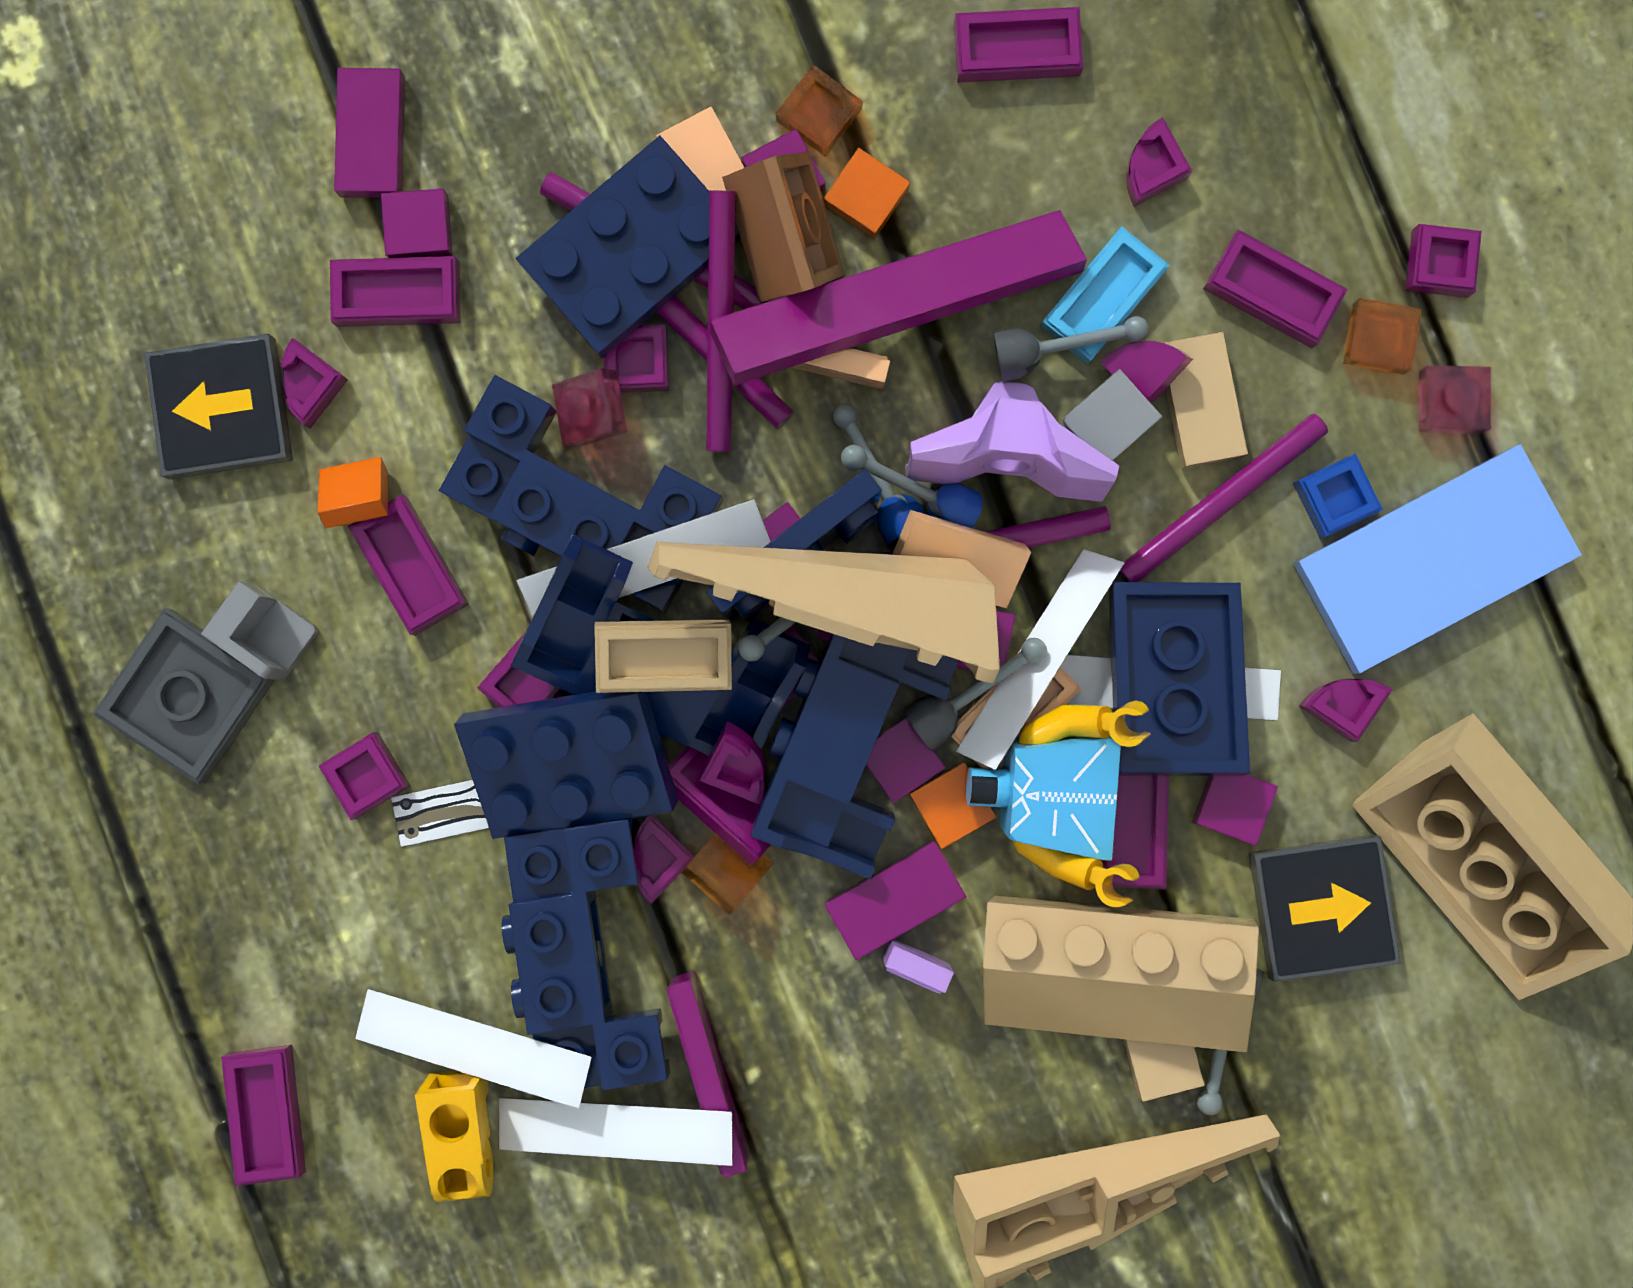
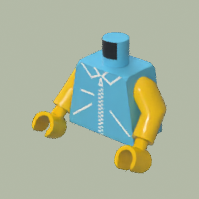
[966,700,1151,908]

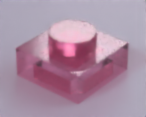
[1419,365,1491,434]
[552,368,628,447]

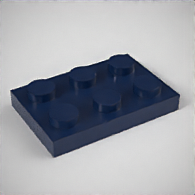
[515,135,741,359]
[706,469,882,622]
[1109,582,1250,776]
[454,691,678,839]

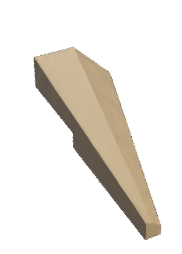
[647,542,1000,683]
[953,1114,1281,1288]

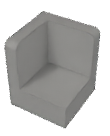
[1063,369,1163,461]
[201,581,318,681]

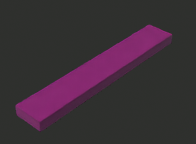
[710,210,1087,385]

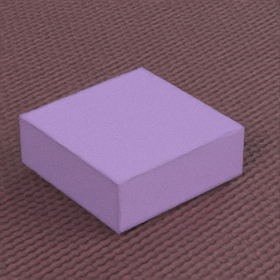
[882,939,954,995]

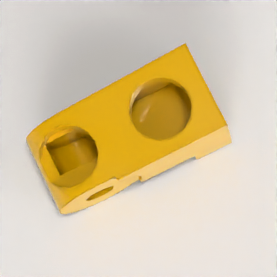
[415,1070,494,1202]

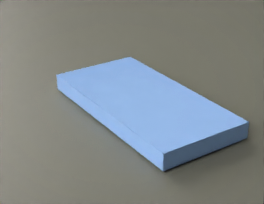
[1293,444,1582,674]

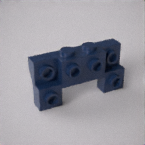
[439,374,724,613]
[510,534,810,755]
[750,634,959,879]
[502,818,671,1090]

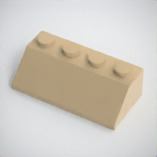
[1352,713,1633,1000]
[983,895,1259,1052]

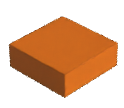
[823,148,910,240]
[317,457,388,528]
[909,762,997,849]

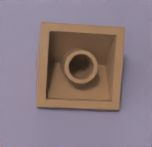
[722,152,845,302]

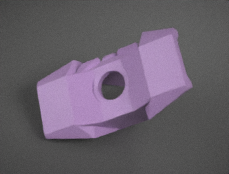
[905,382,1119,502]

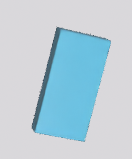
[1040,226,1170,366]

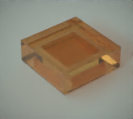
[776,65,863,157]
[1343,298,1422,375]
[681,833,774,915]

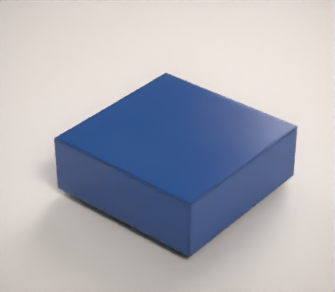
[1293,453,1383,539]

